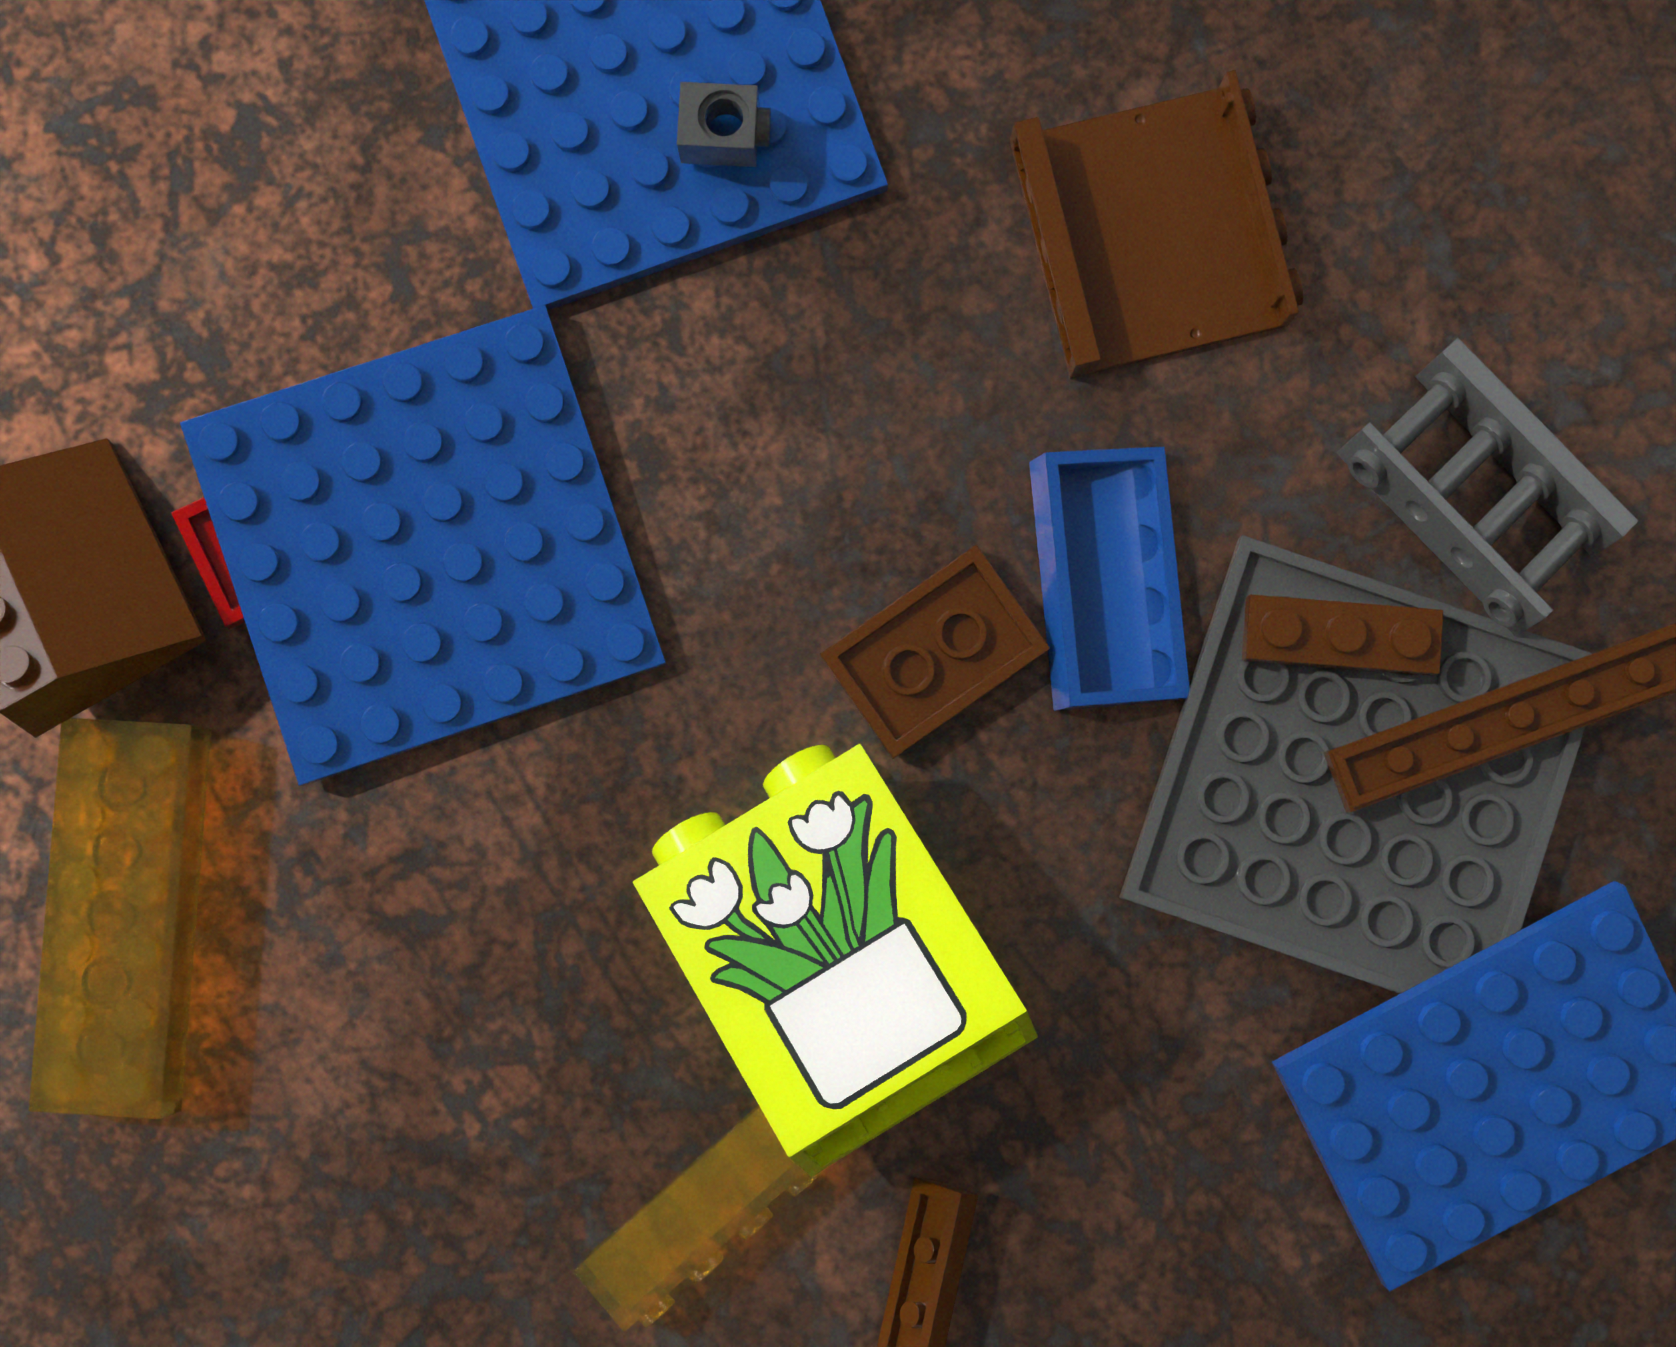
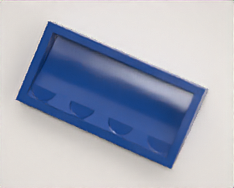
[1029,447,1190,711]

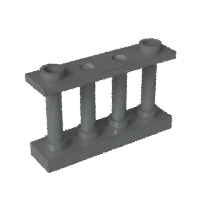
[1336,337,1638,636]

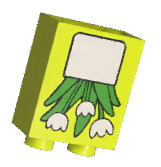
[633,744,1038,1176]

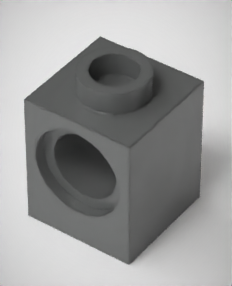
[677,82,771,167]

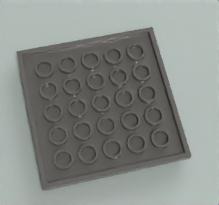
[1119,535,1592,994]

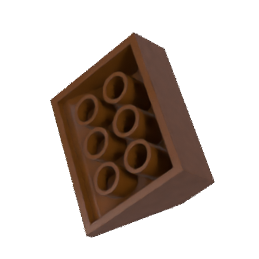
[0,438,207,738]

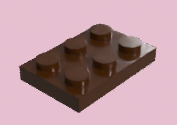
[820,545,1050,759]

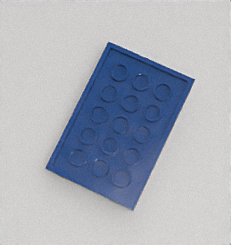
[1272,881,1676,1292]

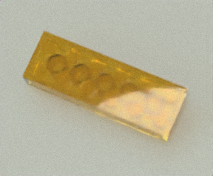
[29,718,211,1119]

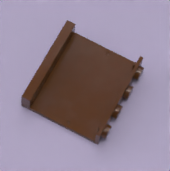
[1010,70,1303,379]

